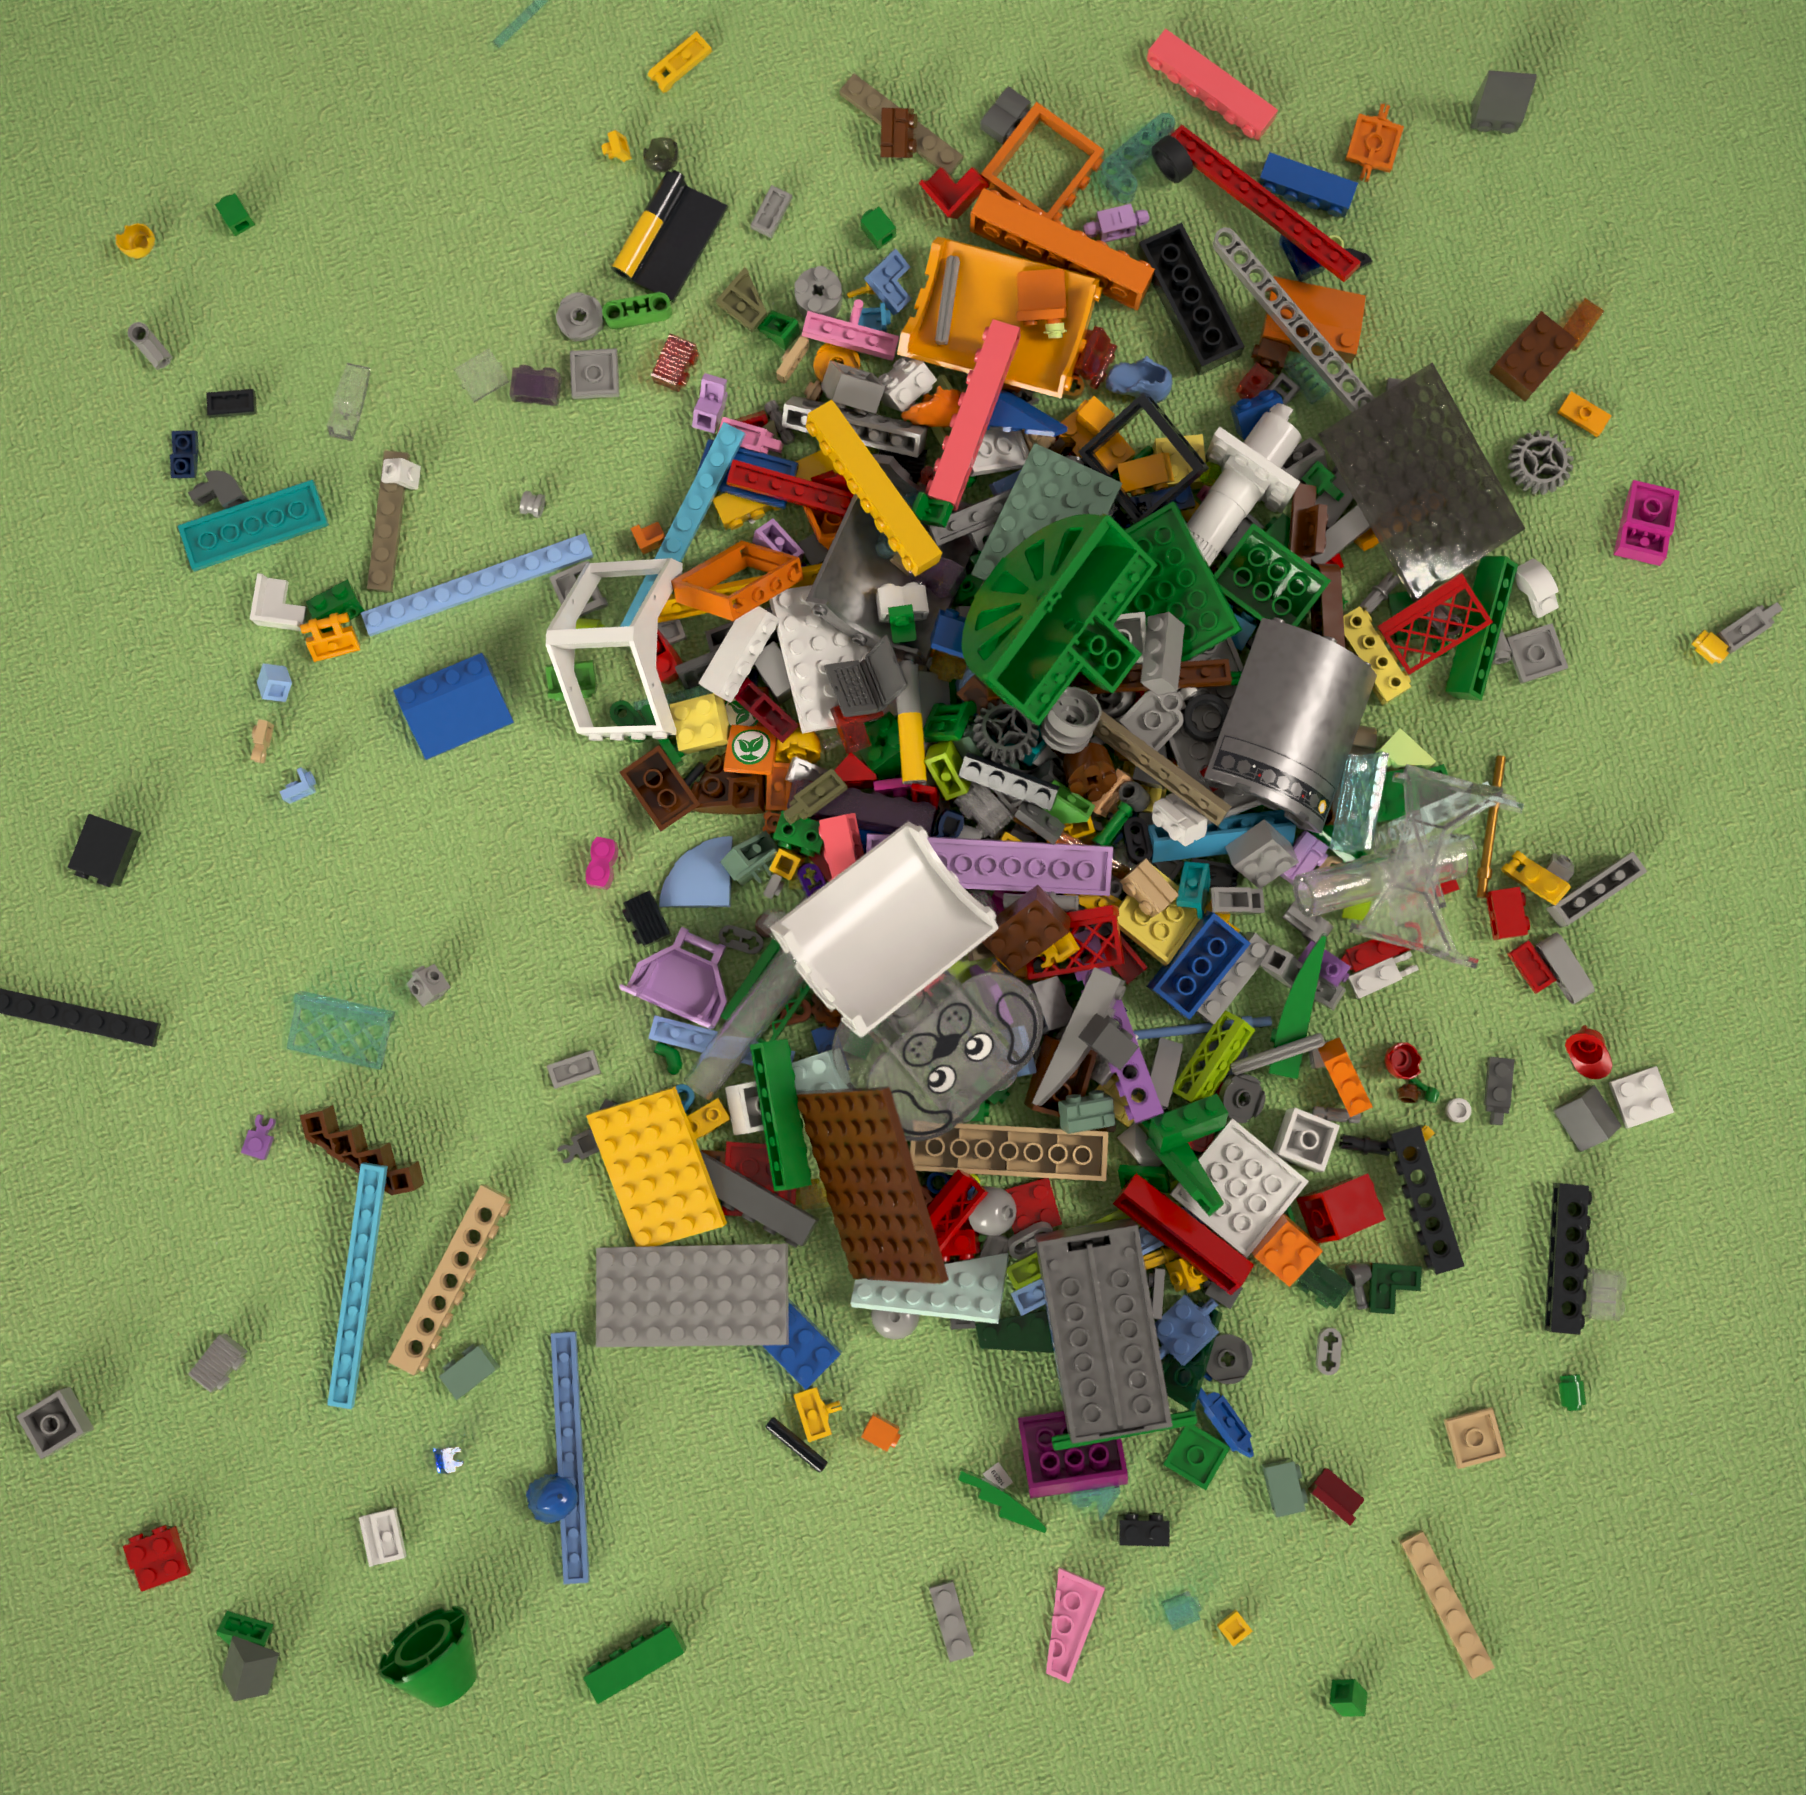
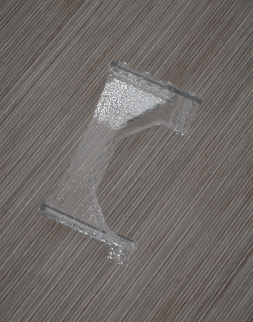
[1349,764,1524,969]

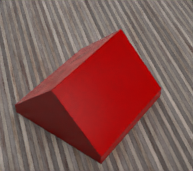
[834,752,879,790]

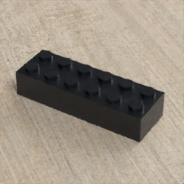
[1137,222,1245,376]

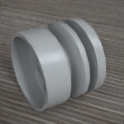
[1040,687,1102,753]

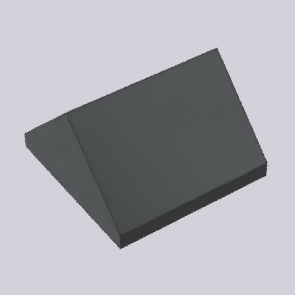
[1553,1085,1621,1152]
[222,1636,280,1702]

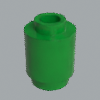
[1558,1374,1587,1411]

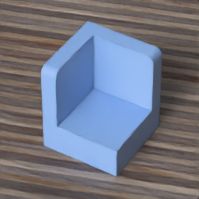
[257,663,292,702]

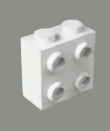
[878,357,937,412]

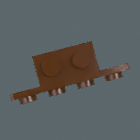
[1288,483,1328,565]

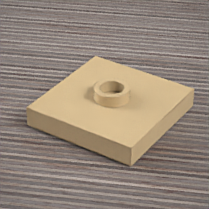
[1443,1407,1506,1469]

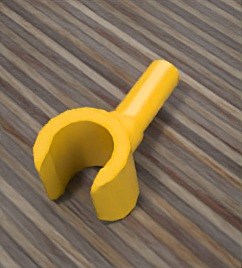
[847,282,876,298]

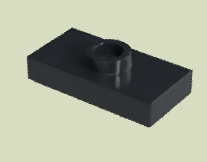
[206,389,257,418]

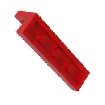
[927,1169,988,1252]

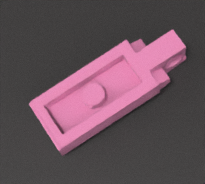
[717,417,784,454]

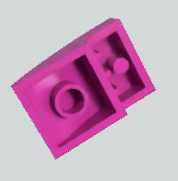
[1613,480,1680,566]

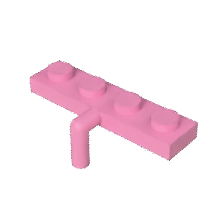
[801,299,899,361]

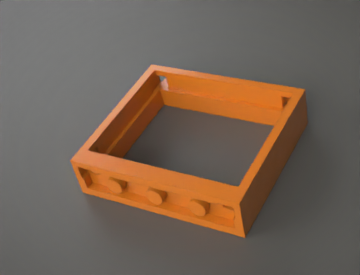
[981,101,1104,221]
[671,540,804,621]

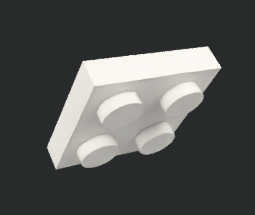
[1608,1066,1674,1128]

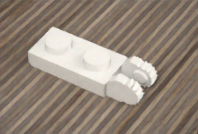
[1348,951,1419,999]

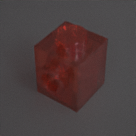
[1236,362,1275,399]

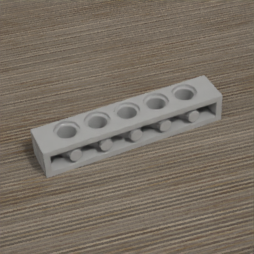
[782,396,928,457]

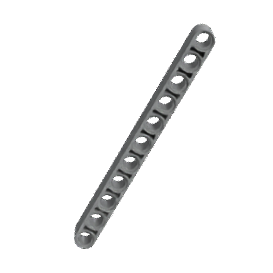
[1213,227,1392,436]

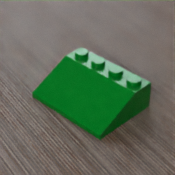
[1214,523,1331,627]

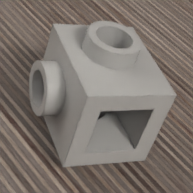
[407,964,451,1007]

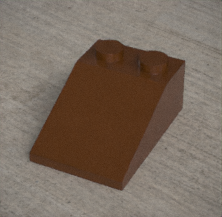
[619,744,701,832]

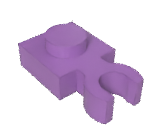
[241,1114,276,1160]

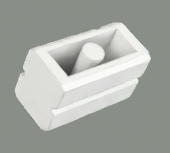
[1152,793,1208,847]

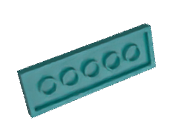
[178,479,329,571]

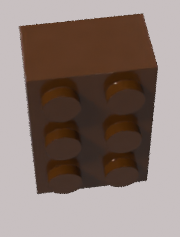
[1489,311,1578,402]
[982,885,1071,973]
[1024,1034,1097,1117]

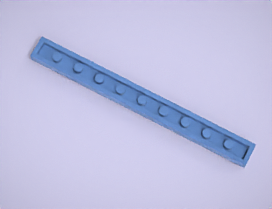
[551,1331,590,1584]

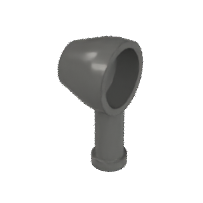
[1345,1263,1372,1310]

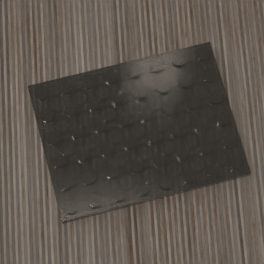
[1318,362,1525,601]

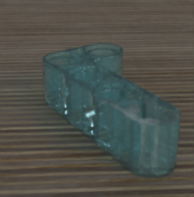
[1100,113,1176,204]

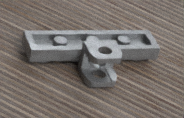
[928,488,1012,551]

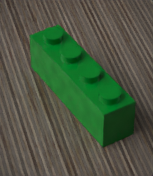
[583,1621,687,1705]

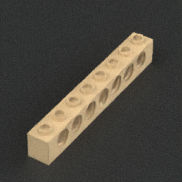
[388,1184,511,1375]

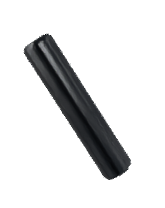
[765,1417,828,1473]

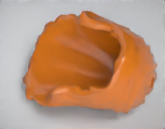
[901,385,961,428]

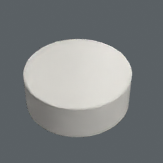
[1445,1098,1471,1123]

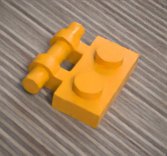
[300,613,360,662]

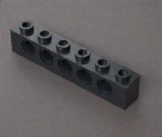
[1386,1122,1465,1275]
[1544,1183,1592,1335]

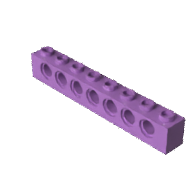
[1069,928,1164,1124]

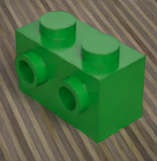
[773,811,824,857]

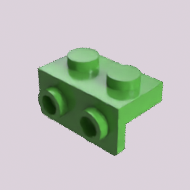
[545,660,598,701]

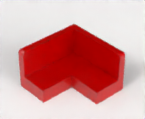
[919,167,989,219]
[1081,935,1148,985]

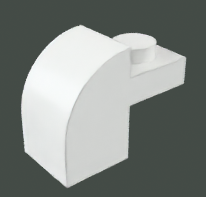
[1515,558,1559,618]

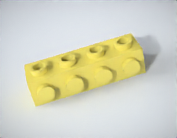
[1343,606,1411,706]

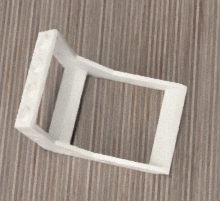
[546,558,683,741]

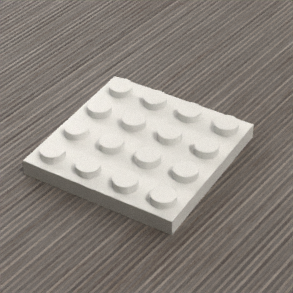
[1170,1118,1309,1258]

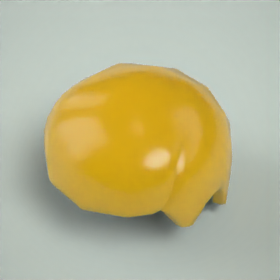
[115,223,155,259]

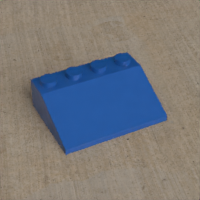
[393,653,514,760]

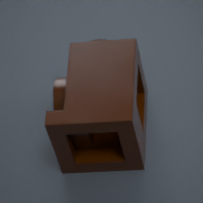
[1251,337,1290,375]

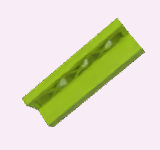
[1172,1010,1255,1103]

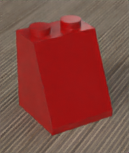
[1296,1173,1386,1244]

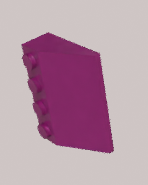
[1018,1411,1128,1499]

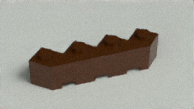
[300,1105,424,1195]

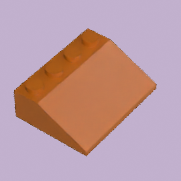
[1259,276,1366,364]

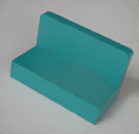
[1176,862,1211,919]

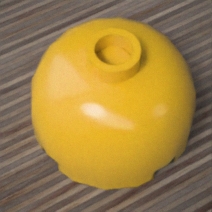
[775,723,821,764]

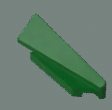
[1142,1109,1224,1217]

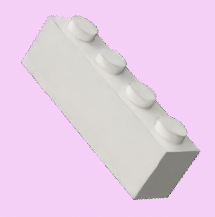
[698,606,779,703]

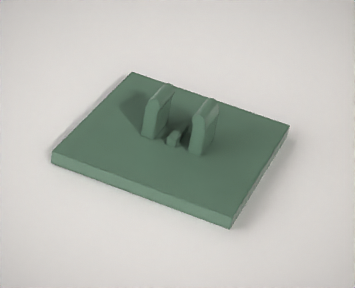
[735,849,777,886]

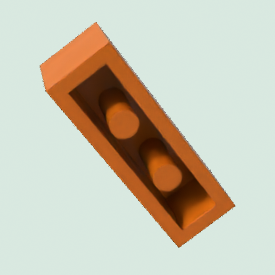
[1317,1037,1373,1117]

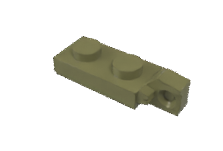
[783,769,847,825]

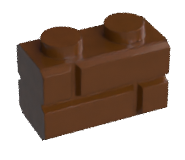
[880,108,918,158]

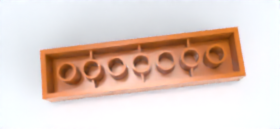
[970,188,1155,311]

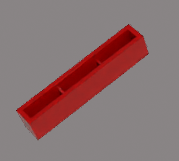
[1113,1174,1254,1295]

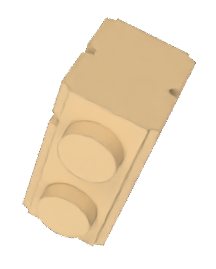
[1120,859,1179,918]

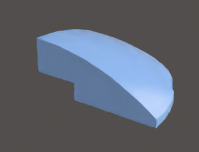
[659,836,733,908]

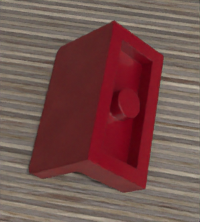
[1307,1468,1364,1526]

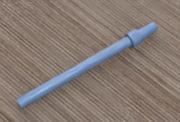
[1133,1016,1272,1040]

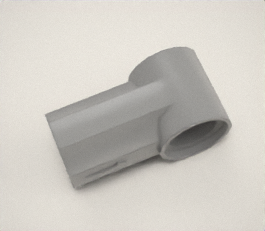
[128,322,173,370]
[1423,605,1462,639]
[1282,901,1334,943]

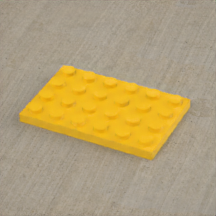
[586,1086,727,1247]

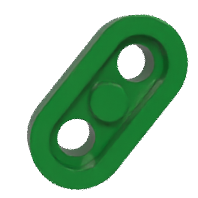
[609,700,649,743]

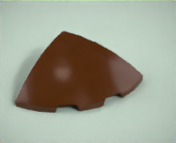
[691,752,765,815]

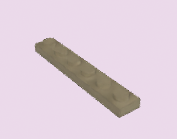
[839,73,963,175]
[367,450,410,593]

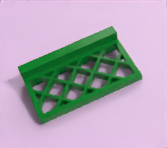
[720,936,811,1043]

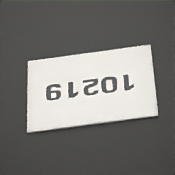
[983,1462,1013,1489]

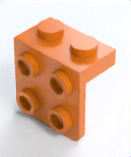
[1017,269,1067,326]

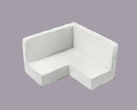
[250,573,308,631]

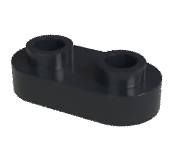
[1122,817,1153,865]

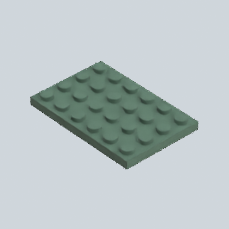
[971,443,1122,581]

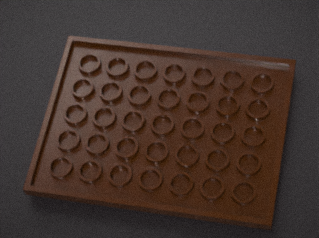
[797,1086,949,1284]

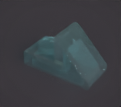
[1070,1486,1121,1521]

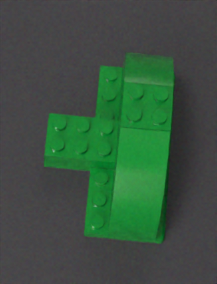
[962,514,1157,726]

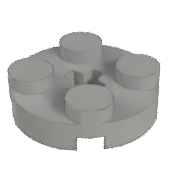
[556,292,604,342]

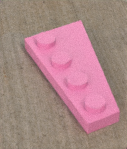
[1046,1567,1106,1683]

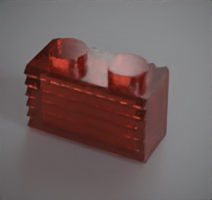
[651,333,699,392]

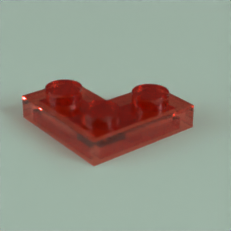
[830,705,884,755]

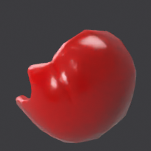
[1384,1042,1422,1079]

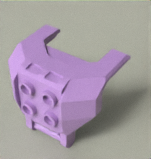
[620,927,727,1029]

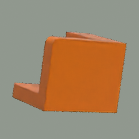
[630,522,666,555]

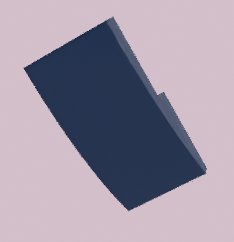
[170,430,198,478]

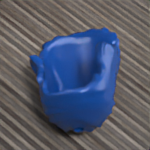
[526,1473,578,1524]

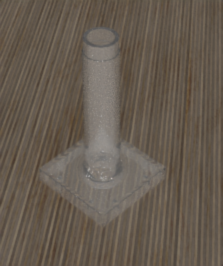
[683,908,805,1100]

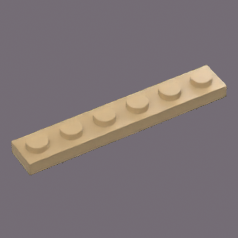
[1399,1530,1495,1679]

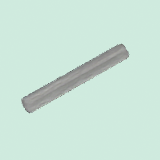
[935,255,960,345]
[1231,1033,1325,1075]

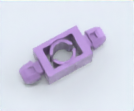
[1083,204,1149,243]

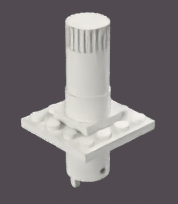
[1187,403,1302,566]

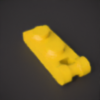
[648,31,712,93]
[1501,850,1571,906]

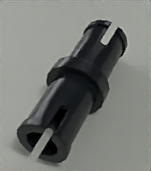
[1339,1134,1390,1156]

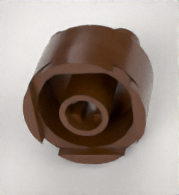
[1062,743,1118,802]

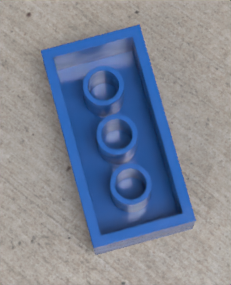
[1146,911,1251,1020]
[762,1298,842,1390]

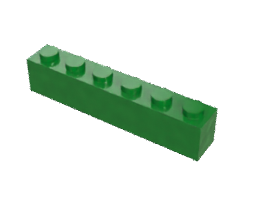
[1445,556,1518,701]
[750,1039,812,1191]

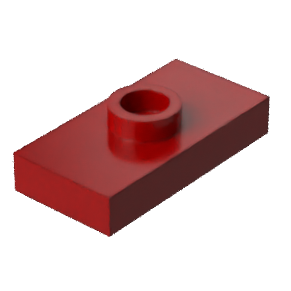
[1507,940,1557,994]

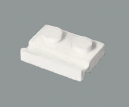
[359,1507,406,1567]

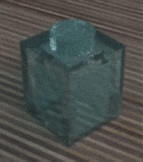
[1161,1591,1202,1631]

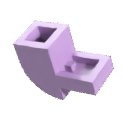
[692,373,728,433]

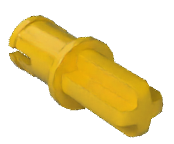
[1143,1246,1181,1270]

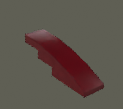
[734,677,799,743]

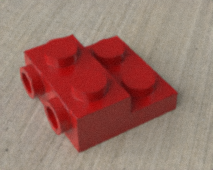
[937,1205,981,1262]
[123,1525,191,1592]

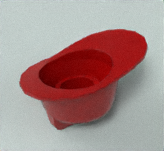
[1565,1025,1613,1079]

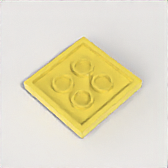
[1111,866,1207,966]

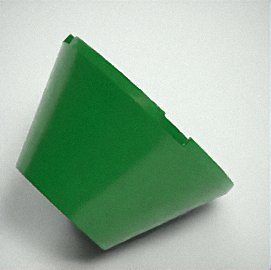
[378,1606,478,1708]

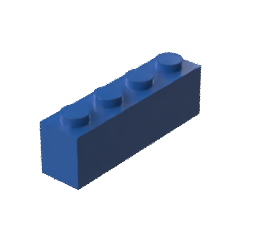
[1258,152,1358,218]

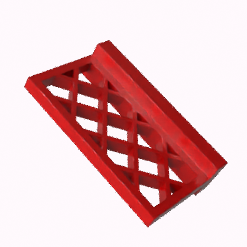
[1378,573,1493,675]
[1026,905,1125,980]

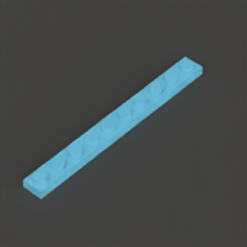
[620,422,746,627]
[327,1162,388,1409]

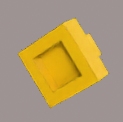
[601,130,632,162]

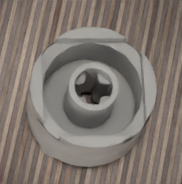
[794,266,842,318]

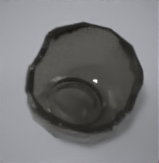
[643,137,679,173]

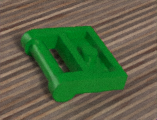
[923,701,977,742]
[1092,801,1133,846]

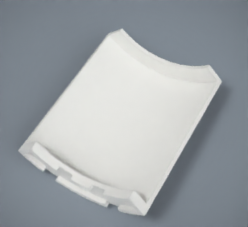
[770,821,999,1038]

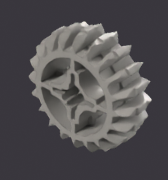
[1508,430,1574,495]

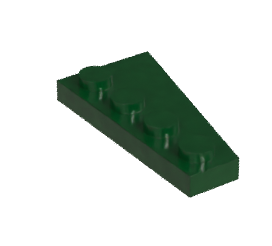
[1162,1300,1222,1412]
[975,1310,1054,1353]

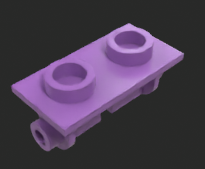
[1298,940,1351,987]

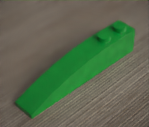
[1266,933,1327,1079]

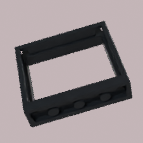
[1078,393,1209,525]

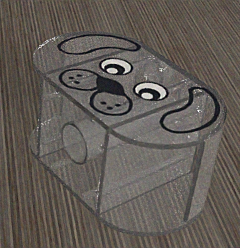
[832,953,1043,1141]

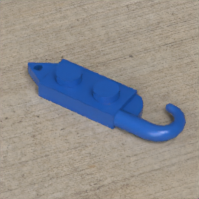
[1198,1372,1254,1458]

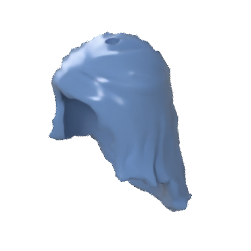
[1106,356,1173,403]

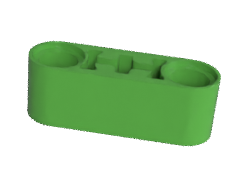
[602,292,672,329]

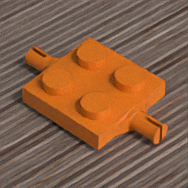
[1345,104,1404,182]

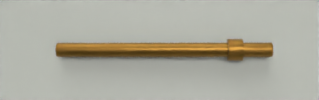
[1476,755,1506,898]

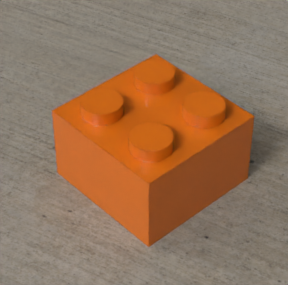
[1252,1213,1323,1287]

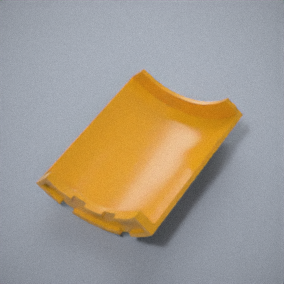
[897,236,1102,398]

